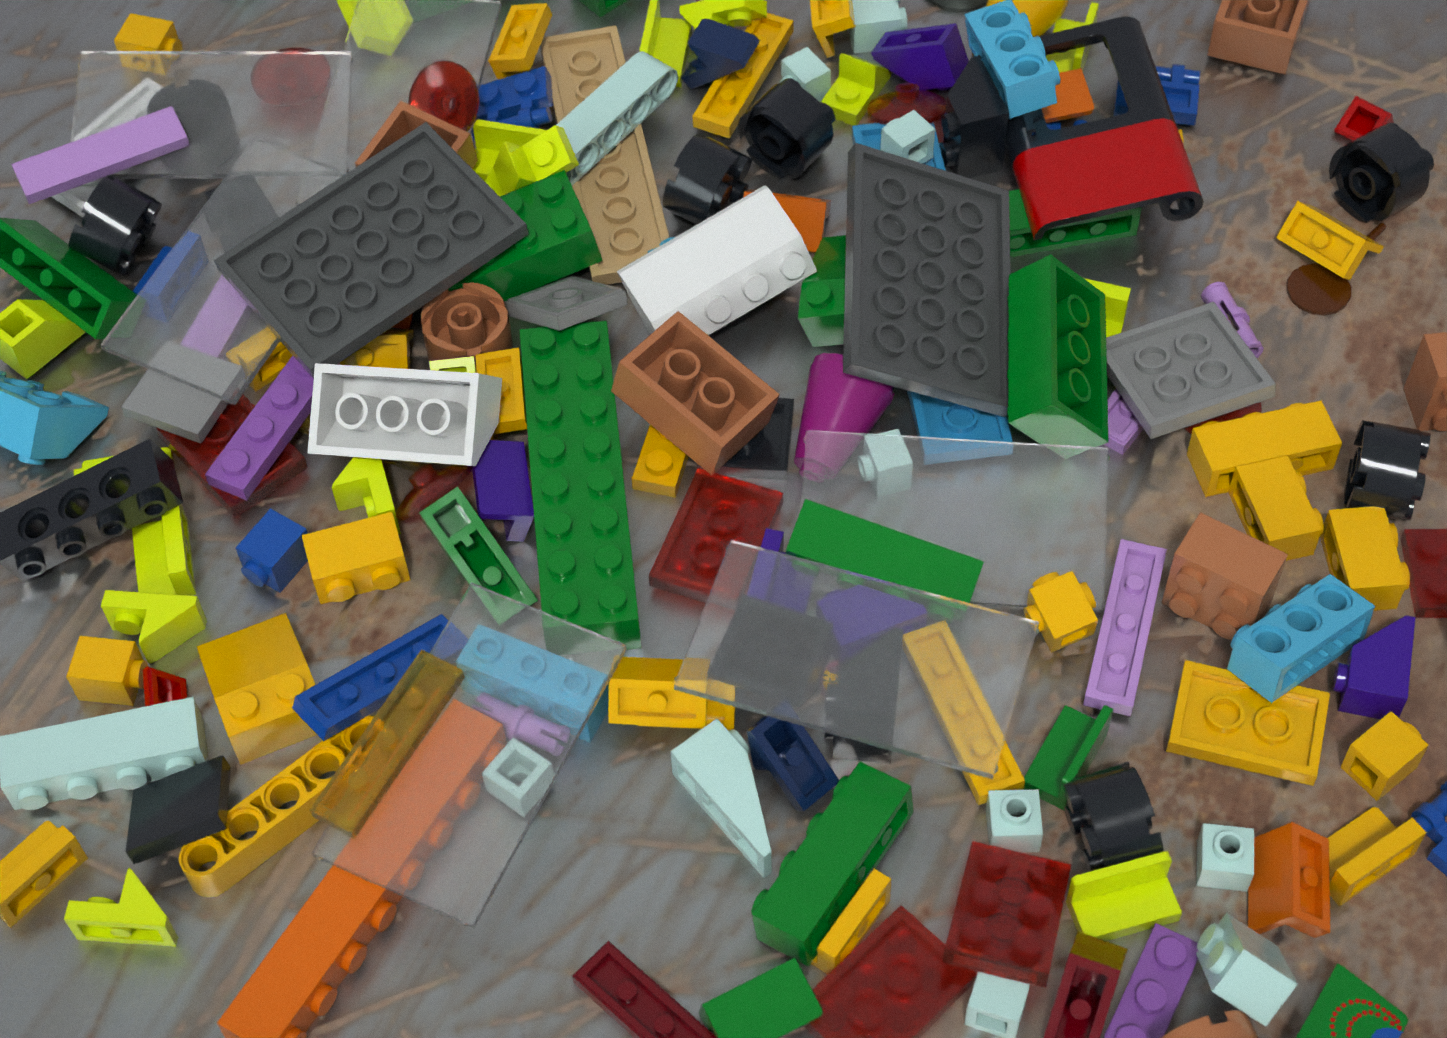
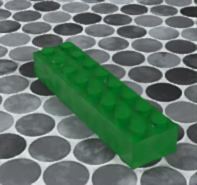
[519,321,642,657]

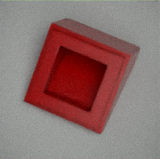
[1334,96,1394,141]

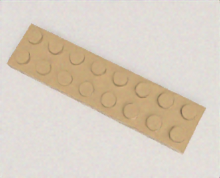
[540,25,669,285]

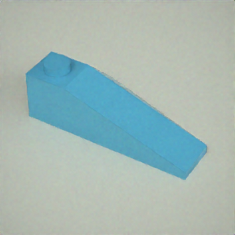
[0,371,109,465]

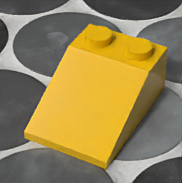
[196,613,317,765]

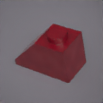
[1044,932,1128,1038]

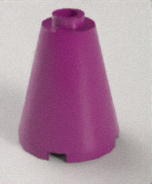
[794,353,895,484]

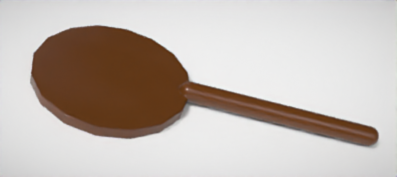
[1287,223,1386,316]

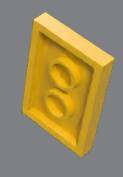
[1166,660,1330,786]

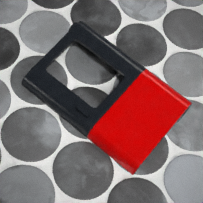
[1006,16,1204,240]

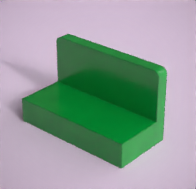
[1023,705,1114,811]
[698,958,823,1038]

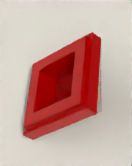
[143,666,187,706]

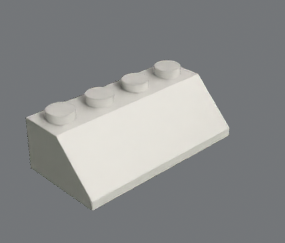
[617,185,817,335]
[308,363,502,466]

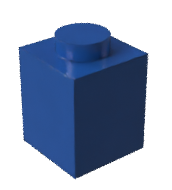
[235,508,308,593]

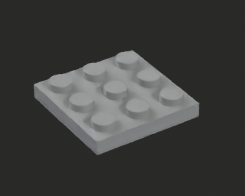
[1106,302,1276,439]

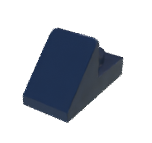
[681,19,760,89]
[747,702,839,811]

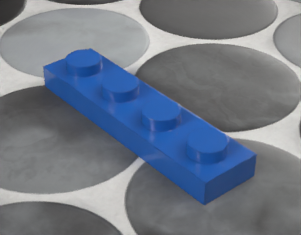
[292,614,469,741]

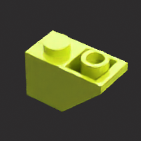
[0,299,85,379]

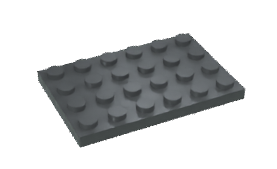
[214,122,529,379]
[843,143,1011,417]

